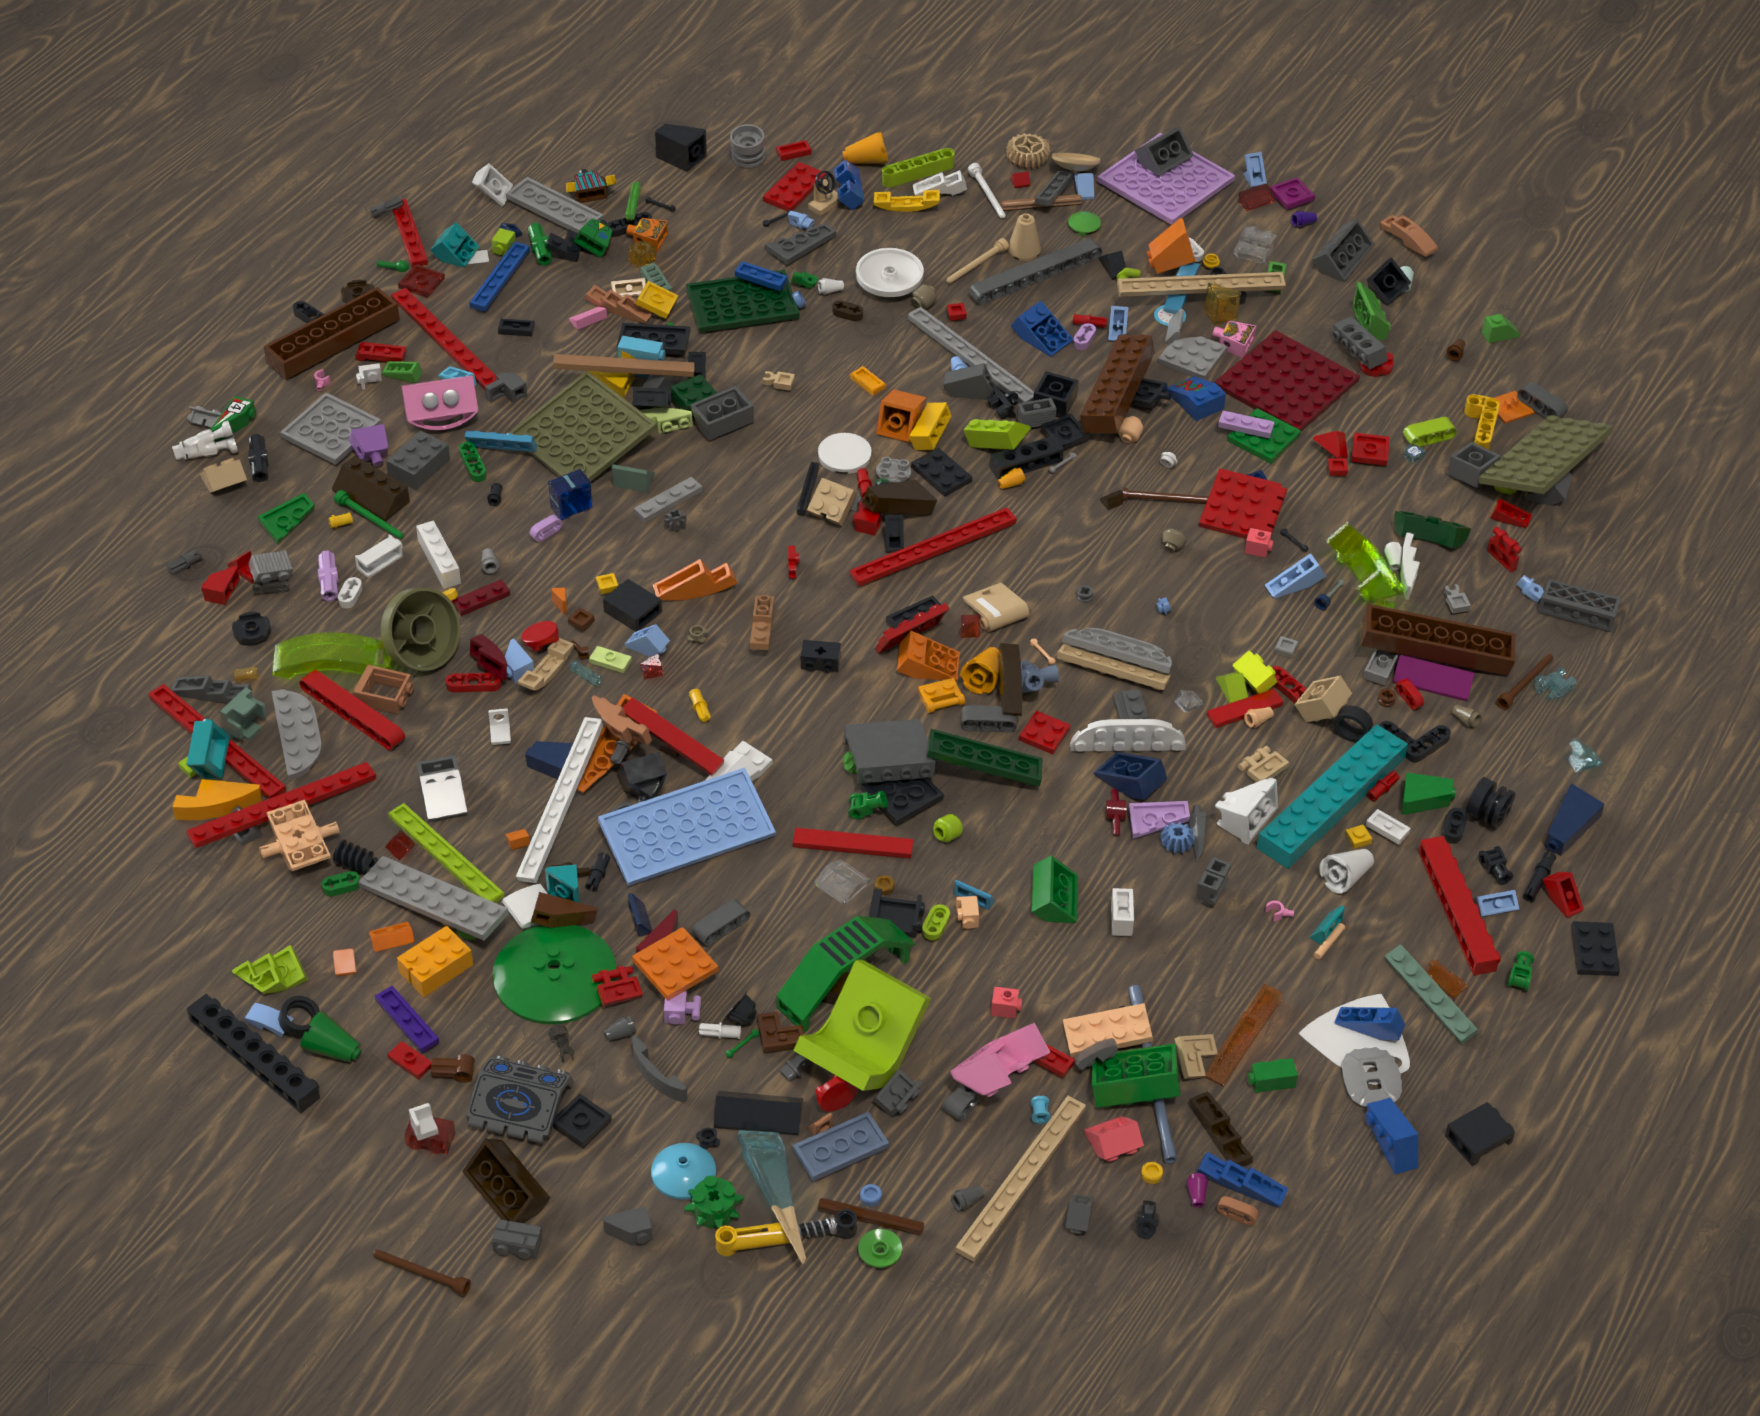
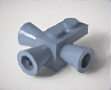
[999,660,1059,693]

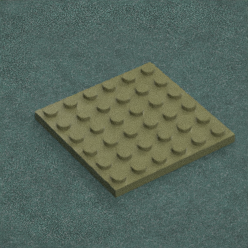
[508,371,657,492]

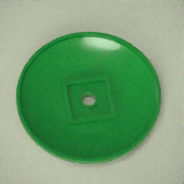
[493,925,616,1024]

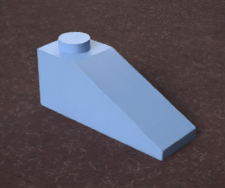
[1265,553,1326,599]

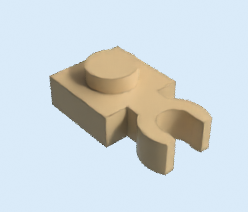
[763,371,795,391]

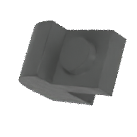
[485,373,527,403]

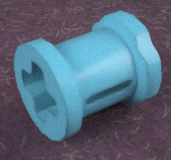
[1031,1096,1051,1124]

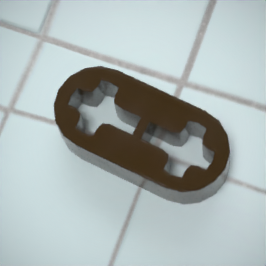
[832,301,863,321]

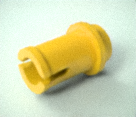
[328,512,353,529]

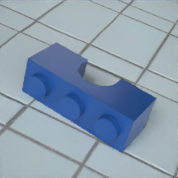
[834,160,864,210]

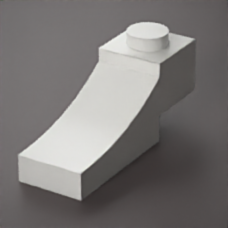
[913,170,967,196]

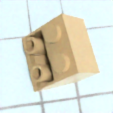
[200,458,247,493]

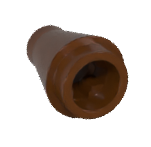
[1447,339,1465,361]

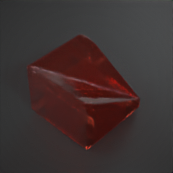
[960,615,980,638]
[640,654,663,680]
[385,831,415,860]

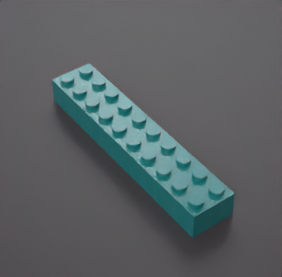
[1257,724,1408,869]

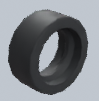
[1334,705,1373,742]
[278,996,320,1038]

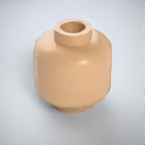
[1118,416,1144,443]

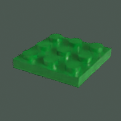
[1227,408,1301,464]

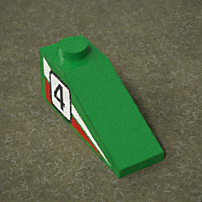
[210,396,256,443]

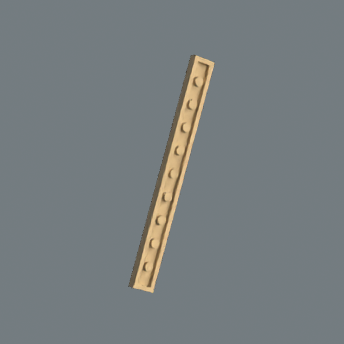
[1117,272,1286,297]
[955,1096,1086,1262]

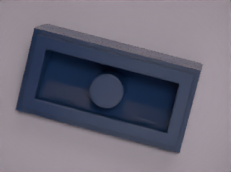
[628,893,653,937]

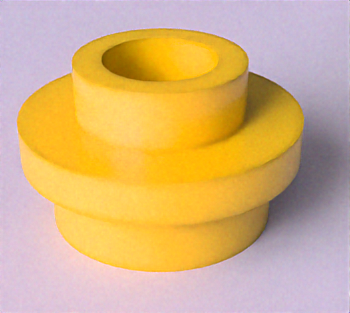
[1203,254,1220,269]

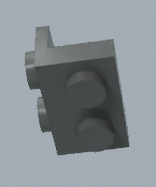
[873,1069,922,1117]

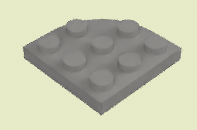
[1158,336,1227,380]

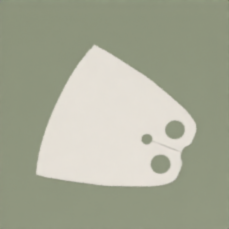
[1299,994,1410,1085]

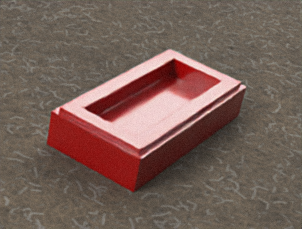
[776,140,812,161]

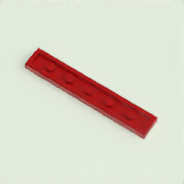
[392,199,428,268]
[622,697,724,776]
[793,827,913,859]

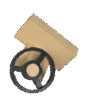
[808,171,841,216]

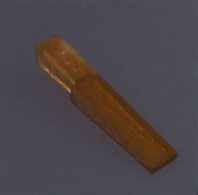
[1204,984,1282,1087]

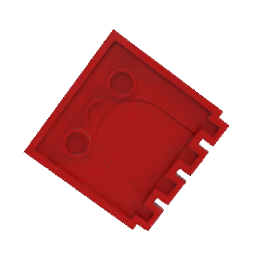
[1199,468,1288,539]

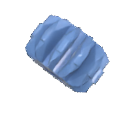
[1161,822,1195,854]

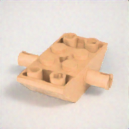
[259,800,340,871]

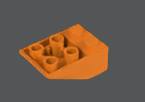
[897,631,960,681]

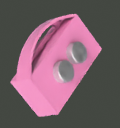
[401,375,478,430]

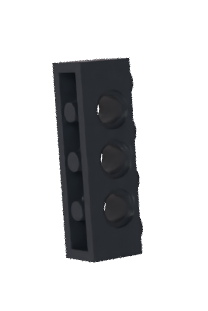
[990,436,1064,480]

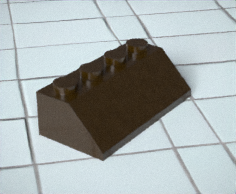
[332,456,410,522]
[462,1138,551,1223]

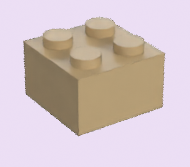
[1294,676,1352,722]

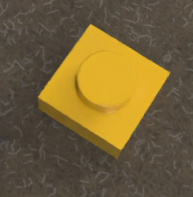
[596,573,618,594]
[1345,825,1372,849]

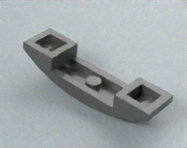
[632,1035,688,1102]

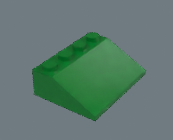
[1092,1043,1181,1108]

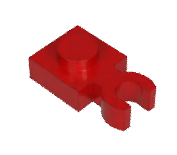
[788,546,800,579]

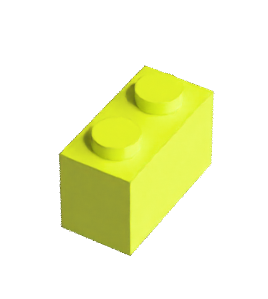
[1232,650,1277,694]

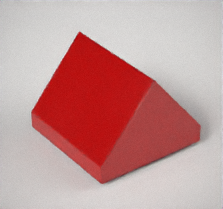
[1010,171,1030,188]

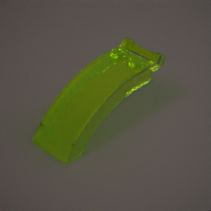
[272,632,392,679]

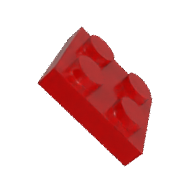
[1351,432,1390,466]
[1019,710,1071,754]

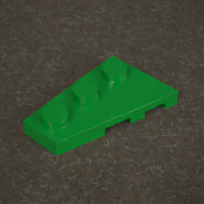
[258,493,315,544]

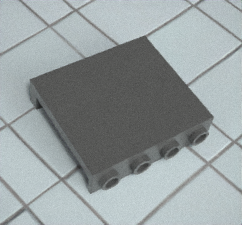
[843,719,935,784]

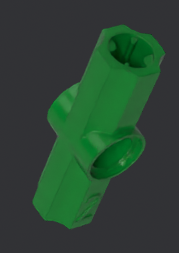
[528,222,552,266]

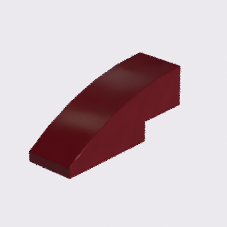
[469,634,507,681]

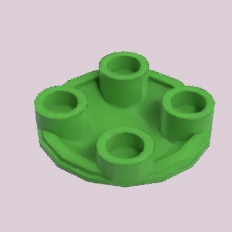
[1068,211,1101,236]

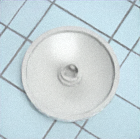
[856,248,924,297]

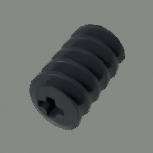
[333,839,378,875]

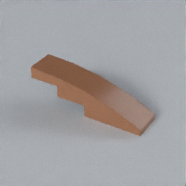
[585,285,654,324]

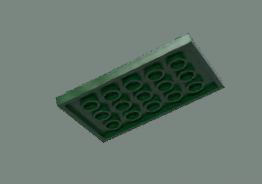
[686,270,800,333]

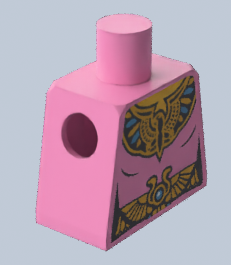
[1213,321,1256,358]

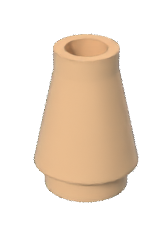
[1244,707,1274,728]

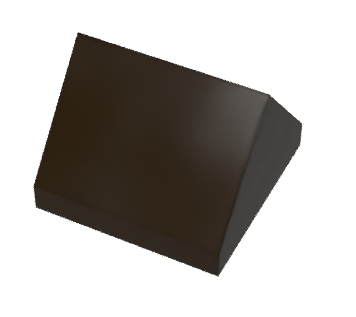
[1100,490,1123,510]

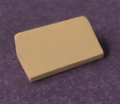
[611,278,646,297]

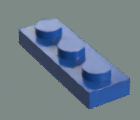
[735,261,788,291]

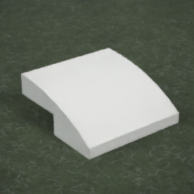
[502,884,548,929]

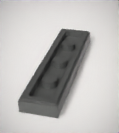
[1035,170,1074,206]

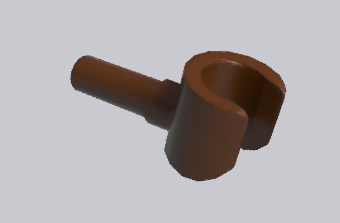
[571,640,590,659]

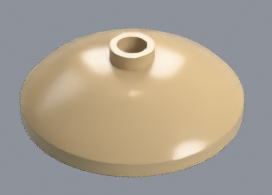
[1052,153,1101,174]

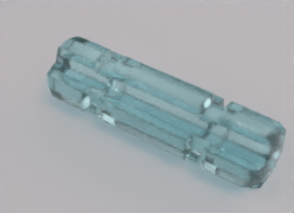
[570,660,602,686]

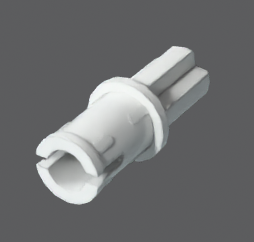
[699,1022,741,1039]

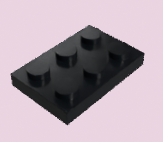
[911,447,972,497]
[1571,921,1620,976]

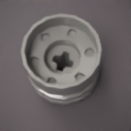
[730,124,765,168]

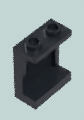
[633,387,671,410]
[869,889,925,938]
[1445,1102,1515,1166]

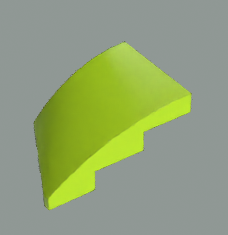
[232,945,308,994]

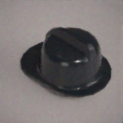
[721,991,757,1025]

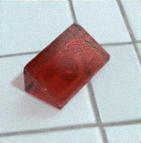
[1238,183,1275,211]

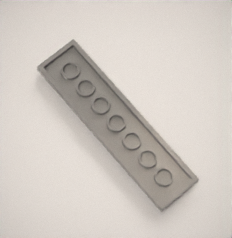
[358,856,509,941]

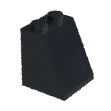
[655,124,707,172]

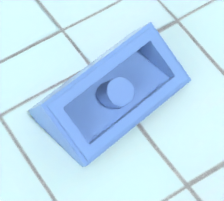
[1473,890,1520,917]

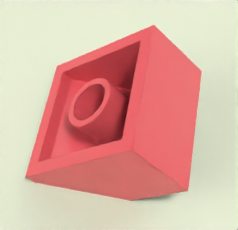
[1083,1116,1144,1161]

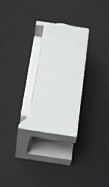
[355,534,403,579]

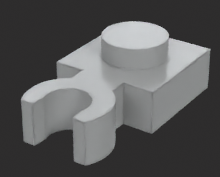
[1444,584,1471,614]

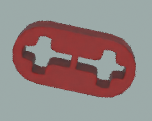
[1396,678,1424,710]

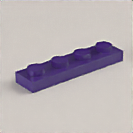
[375,986,439,1053]

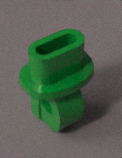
[791,271,818,288]

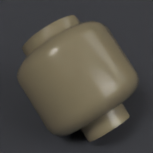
[911,284,937,310]

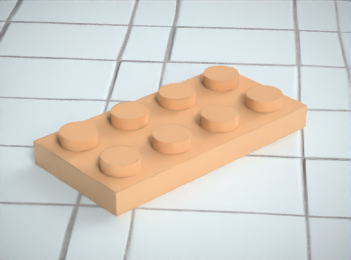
[1063,1003,1153,1058]

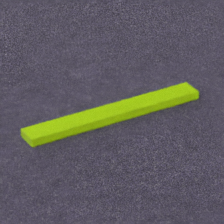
[388,803,505,903]

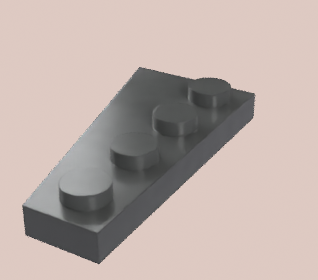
[765,223,836,265]

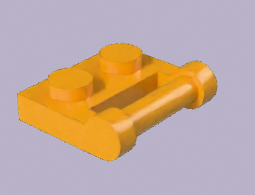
[918,678,965,713]

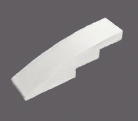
[1400,533,1420,600]

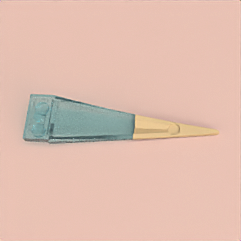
[737,1130,806,1264]

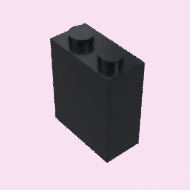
[603,579,662,632]

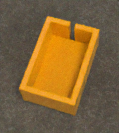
[397,926,473,998]

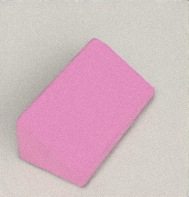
[569,307,607,330]

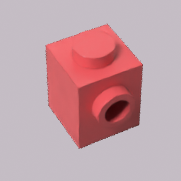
[1245,528,1274,558]
[991,987,1022,1019]

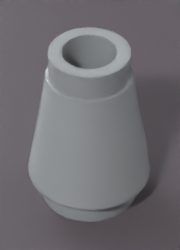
[481,548,499,574]

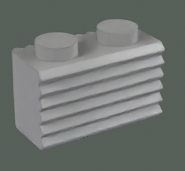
[249,550,293,583]

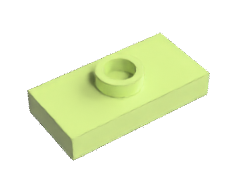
[589,646,632,674]

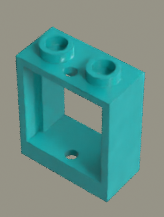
[187,719,230,780]

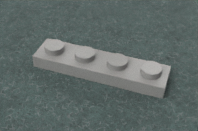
[634,477,702,523]

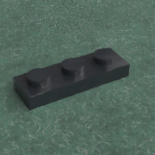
[886,595,941,629]

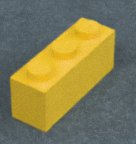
[909,402,952,450]

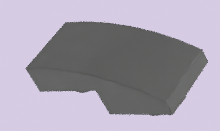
[1074,1038,1118,1070]

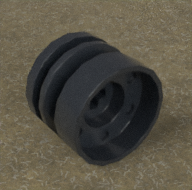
[1466,777,1516,828]

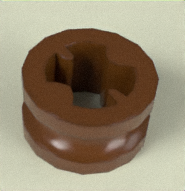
[1378,688,1396,707]

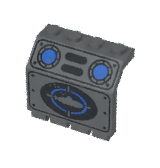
[466,1056,574,1144]

